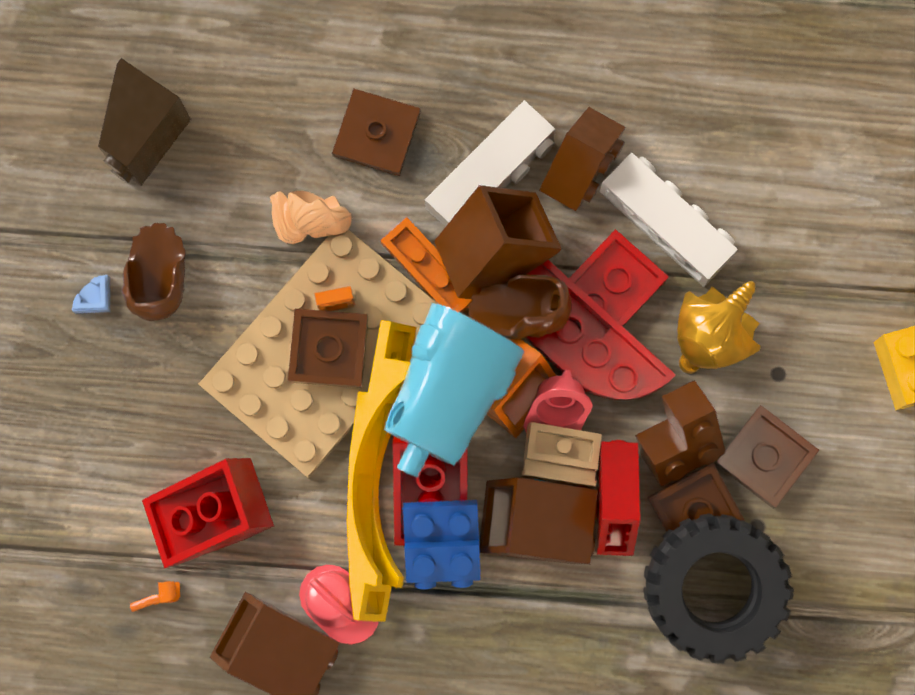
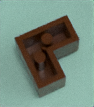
[539,107,626,211]
[635,380,726,487]

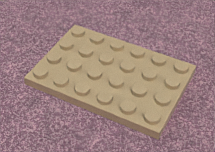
[198,230,437,479]

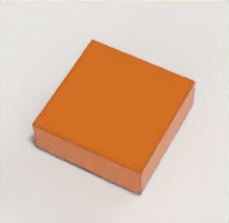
[314,286,356,311]

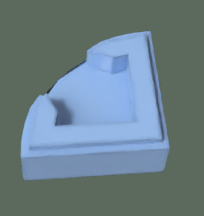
[72,275,110,314]

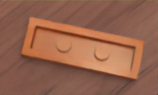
[380,217,473,313]

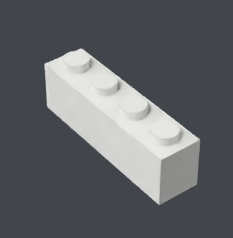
[425,100,555,227]
[600,152,738,287]

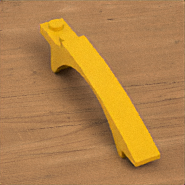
[347,320,417,622]

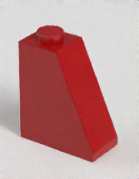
[597,440,640,556]

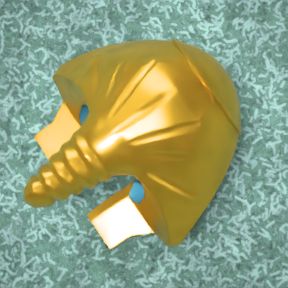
[677,281,761,374]

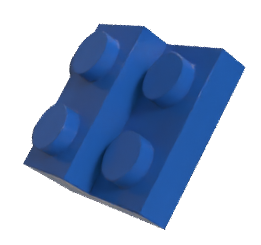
[403,500,481,589]

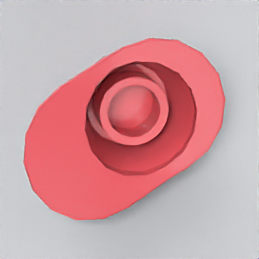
[524,370,593,433]
[299,564,378,645]

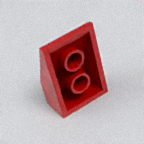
[393,436,468,546]
[142,458,274,568]

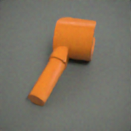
[130,581,180,612]

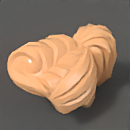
[270,191,352,244]

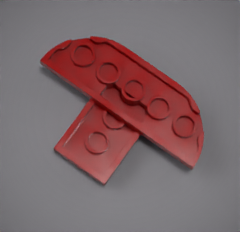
[524,229,676,400]

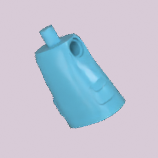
[385,303,525,478]

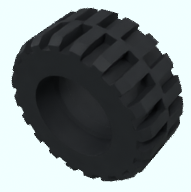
[643,514,794,664]

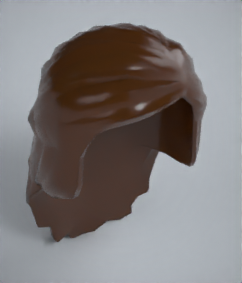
[121,223,186,321]
[468,274,572,339]

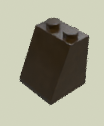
[98,58,191,186]

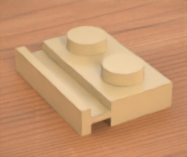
[521,422,602,488]

